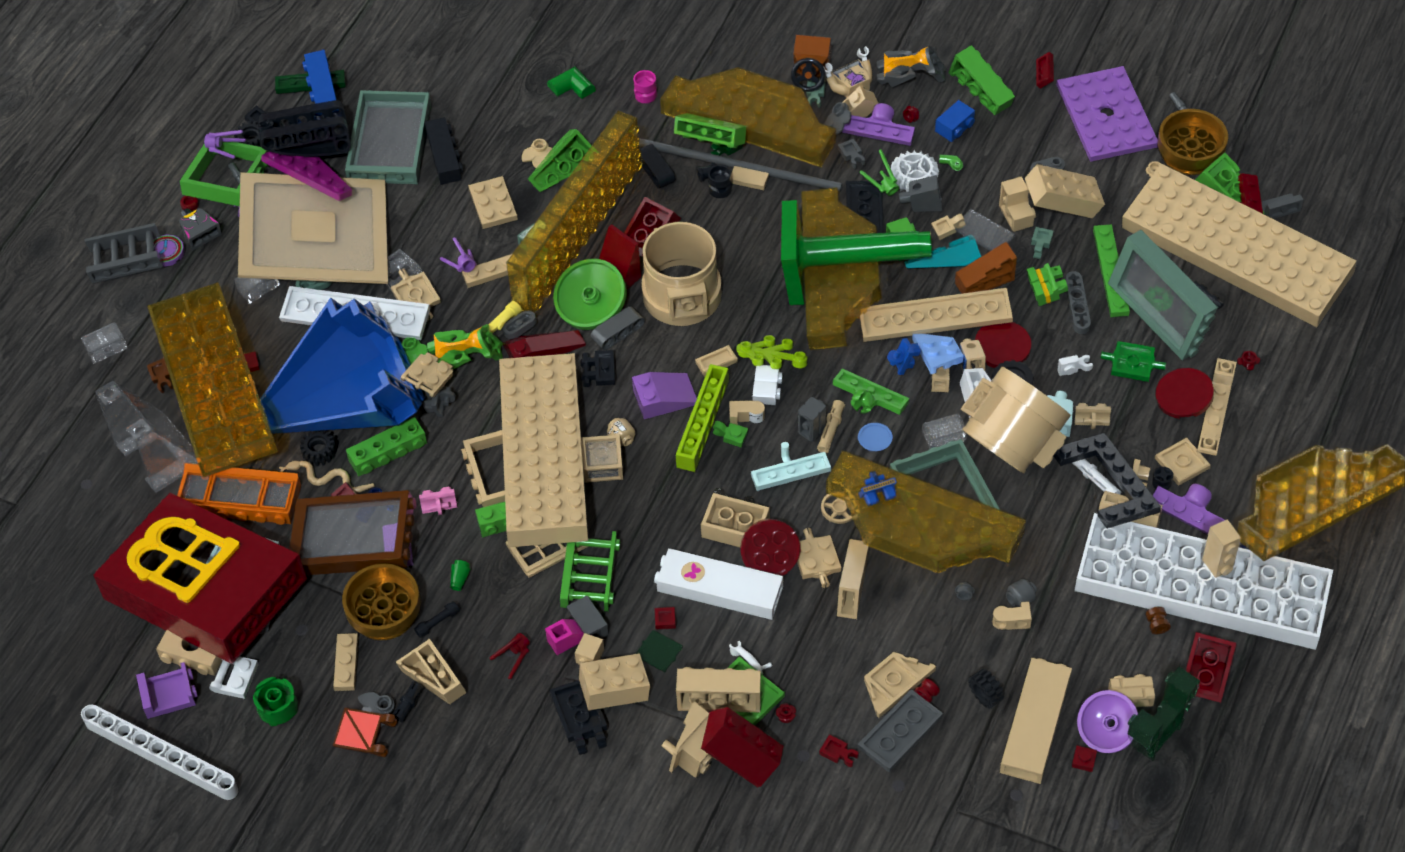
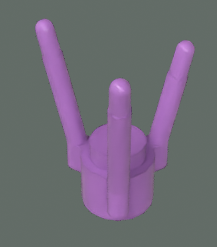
[204,130,246,159]
[440,237,477,272]

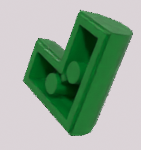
[547,66,596,99]

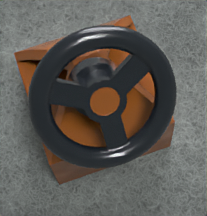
[791,35,831,92]

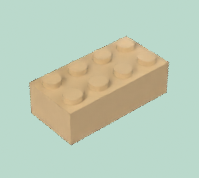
[1025,164,1105,218]
[676,667,761,713]

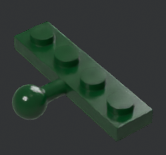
[275,60,345,94]

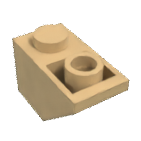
[842,86,878,117]

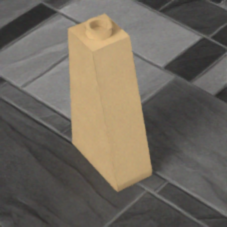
[837,539,869,619]

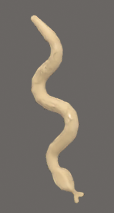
[279,461,374,493]

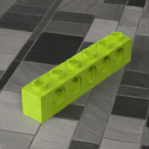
[676,364,729,472]

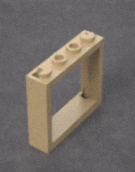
[461,430,505,507]

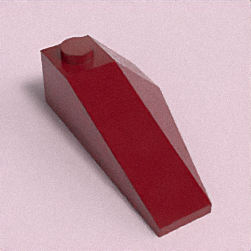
[502,330,586,358]

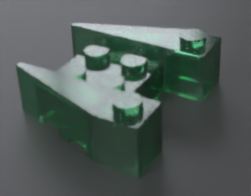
[1127,666,1200,761]

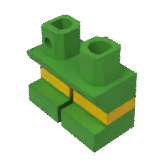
[1027,263,1068,306]

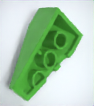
[528,129,600,192]
[1195,153,1265,214]

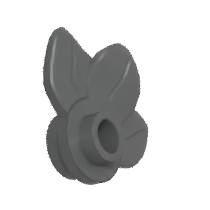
[824,102,851,135]
[358,692,395,727]

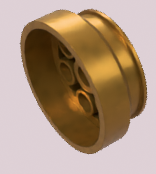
[1158,109,1228,175]
[342,564,421,640]

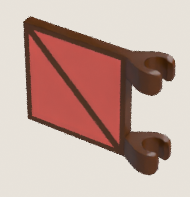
[332,708,397,757]

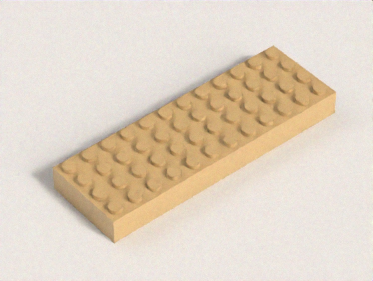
[1122,164,1357,327]
[499,353,588,547]

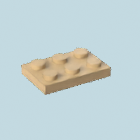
[468,176,518,229]

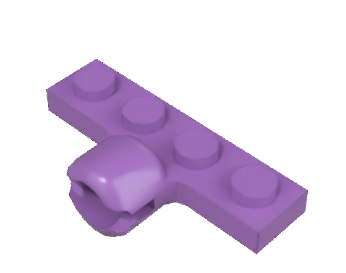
[842,103,915,146]
[1153,484,1225,535]

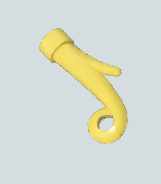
[488,301,522,333]

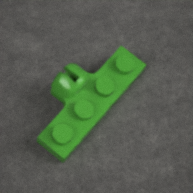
[833,369,909,415]

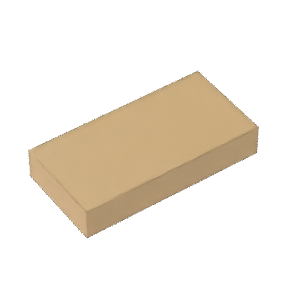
[731,166,769,190]
[695,345,738,376]

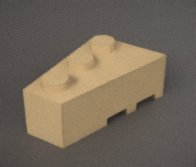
[396,639,466,704]

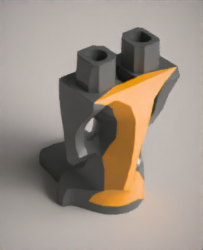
[877,46,946,87]

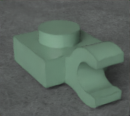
[1031,227,1054,259]

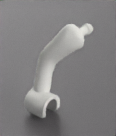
[729,641,772,674]

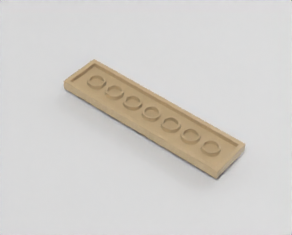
[859,288,1013,342]

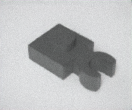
[838,139,865,169]

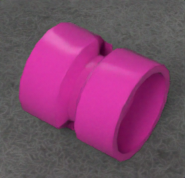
[633,70,657,103]

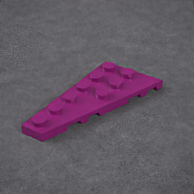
[261,151,352,201]

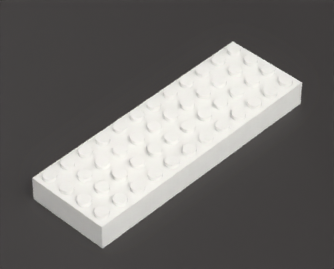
[1075,513,1333,650]

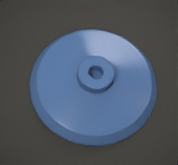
[858,423,893,451]

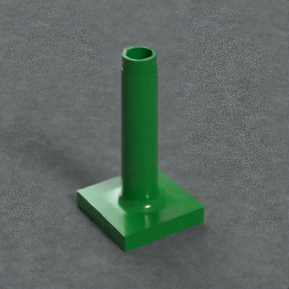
[781,200,932,305]

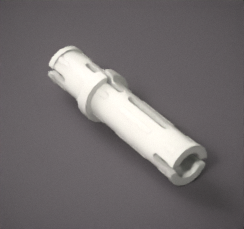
[1072,459,1121,494]

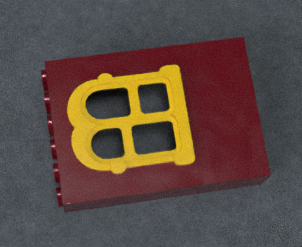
[93,493,307,664]

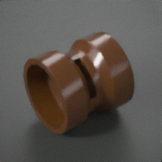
[1145,607,1171,635]

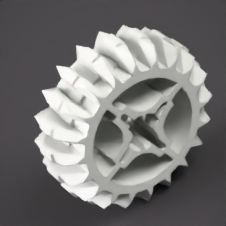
[891,150,939,192]

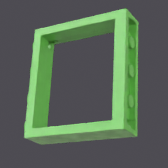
[180,142,269,206]

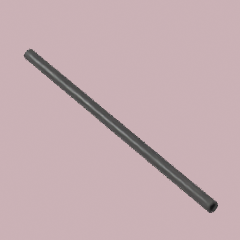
[619,134,842,192]

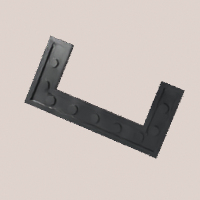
[1053,433,1161,529]

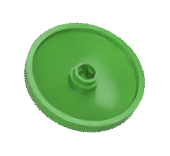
[553,259,626,330]

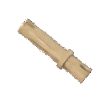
[817,400,845,453]

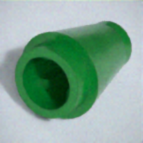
[450,560,471,591]

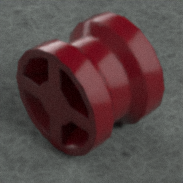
[914,679,940,703]

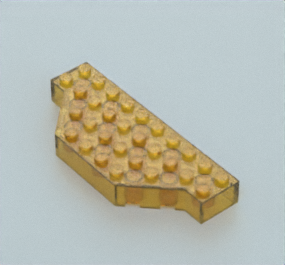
[660,67,836,167]
[801,188,882,350]
[1237,444,1405,561]
[826,451,1026,573]

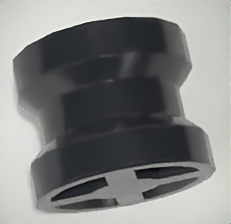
[1152,466,1173,490]

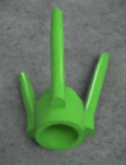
[860,149,899,196]

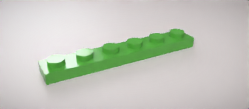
[1093,224,1130,317]

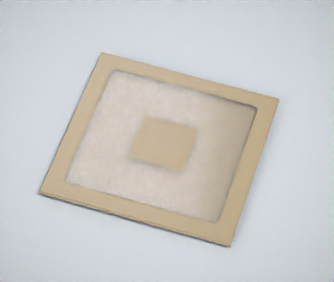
[238,173,388,284]

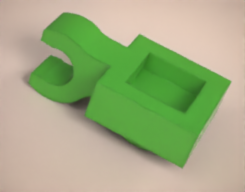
[713,421,748,448]

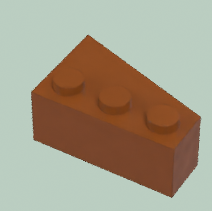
[955,242,1017,294]

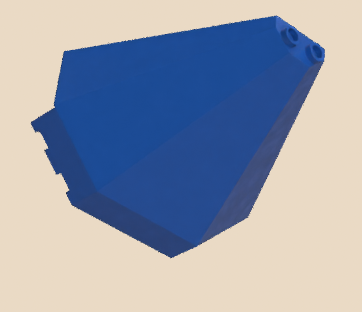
[258,297,425,434]

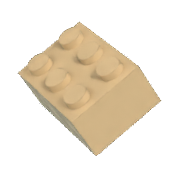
[701,493,770,547]
[579,653,650,710]

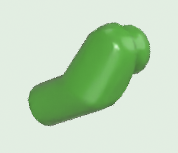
[939,155,963,171]

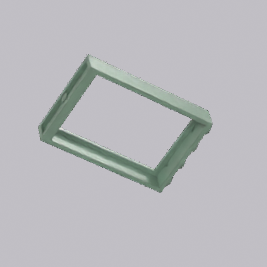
[889,439,1011,566]

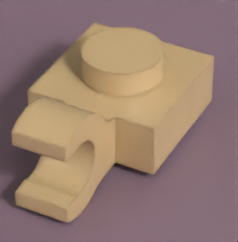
[931,214,966,240]

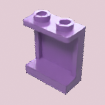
[136,662,198,719]

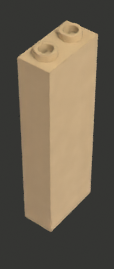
[1000,658,1072,784]

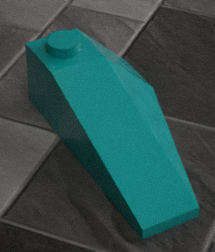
[904,234,981,268]

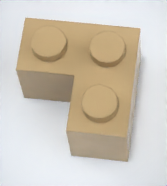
[999,176,1036,232]

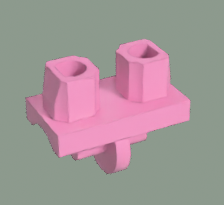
[419,487,457,515]

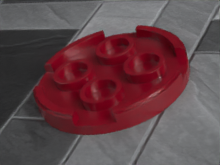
[975,322,1031,368]
[1156,368,1214,419]
[740,519,800,576]

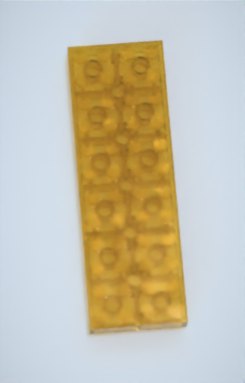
[506,111,642,313]
[147,282,278,478]

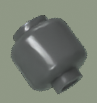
[1006,579,1037,607]

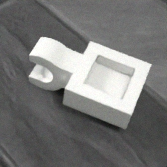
[1057,355,1093,376]

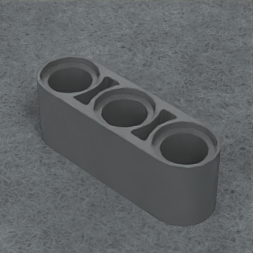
[591,306,645,350]

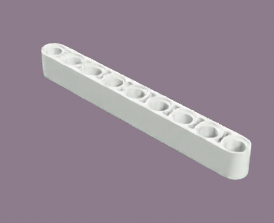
[81,704,238,800]

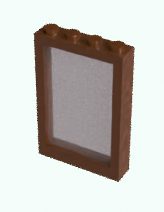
[289,490,416,575]

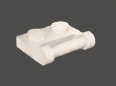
[209,656,259,699]

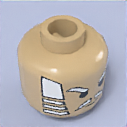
[607,418,635,446]

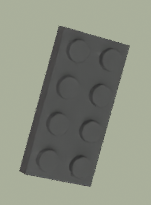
[857,689,943,773]

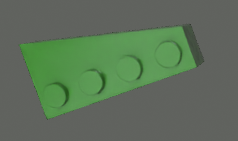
[949,45,1015,115]

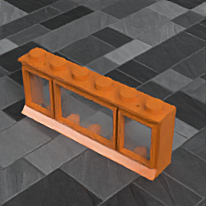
[177,463,301,525]

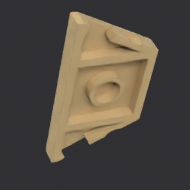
[864,652,936,718]

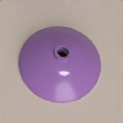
[1077,690,1140,753]

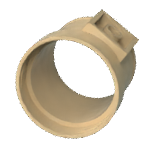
[642,222,722,326]
[961,367,1071,474]

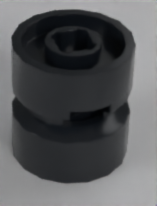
[708,164,732,198]

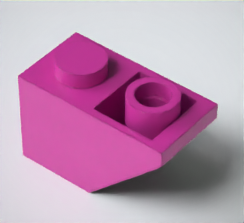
[545,619,592,655]

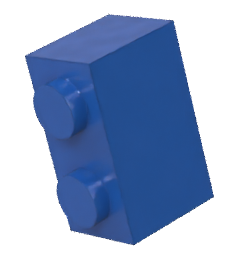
[935,100,975,142]

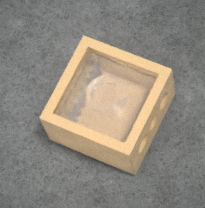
[581,435,623,483]

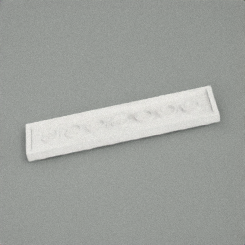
[279,286,430,340]

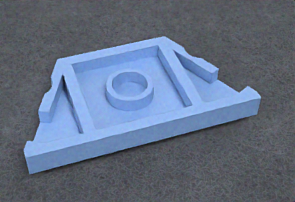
[912,334,963,374]

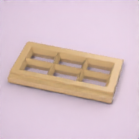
[505,541,589,578]

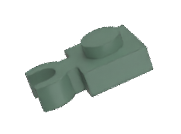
[806,78,826,108]

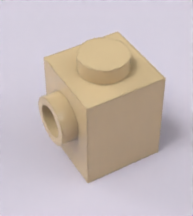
[575,633,604,665]

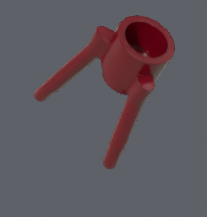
[489,633,530,679]

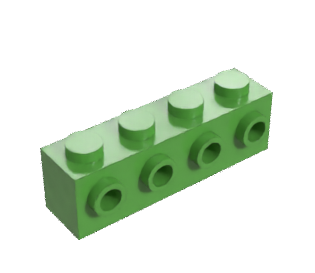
[674,113,746,148]
[346,417,427,477]
[475,502,507,537]

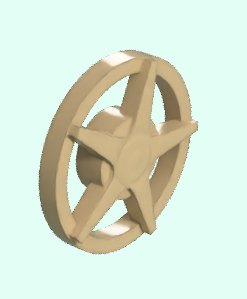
[821,491,858,524]

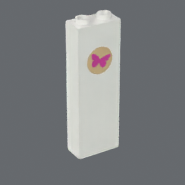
[654,548,783,620]

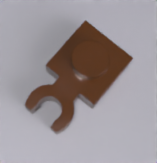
[147,358,173,393]

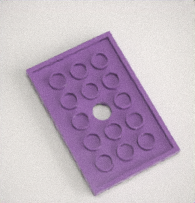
[1056,66,1158,162]

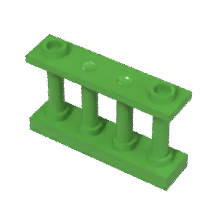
[560,531,620,611]

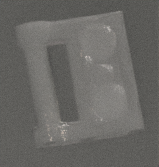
[386,249,422,290]

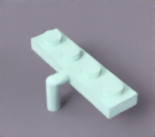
[751,442,831,491]

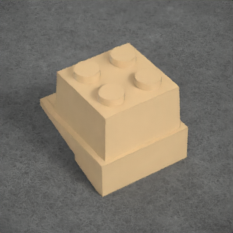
[662,701,717,778]

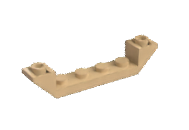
[1197,358,1237,456]

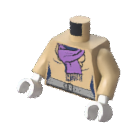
[823,46,872,98]

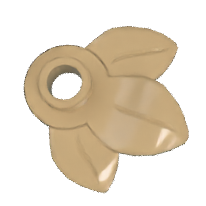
[522,139,552,168]

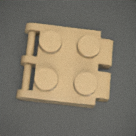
[400,352,453,398]

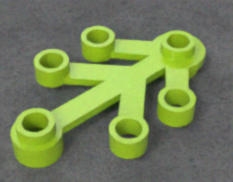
[736,335,807,369]

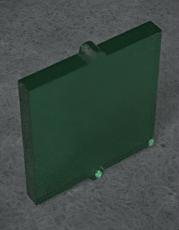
[636,630,683,672]

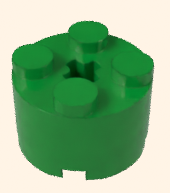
[253,677,298,726]

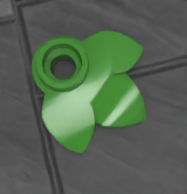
[402,338,428,364]

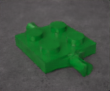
[1101,341,1166,382]

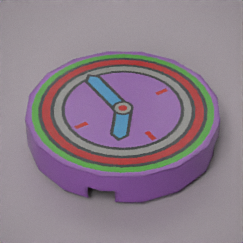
[153,235,185,267]

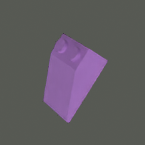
[632,372,697,420]

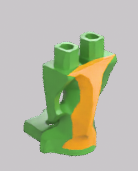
[427,324,503,369]

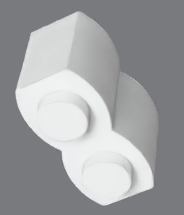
[753,365,783,405]

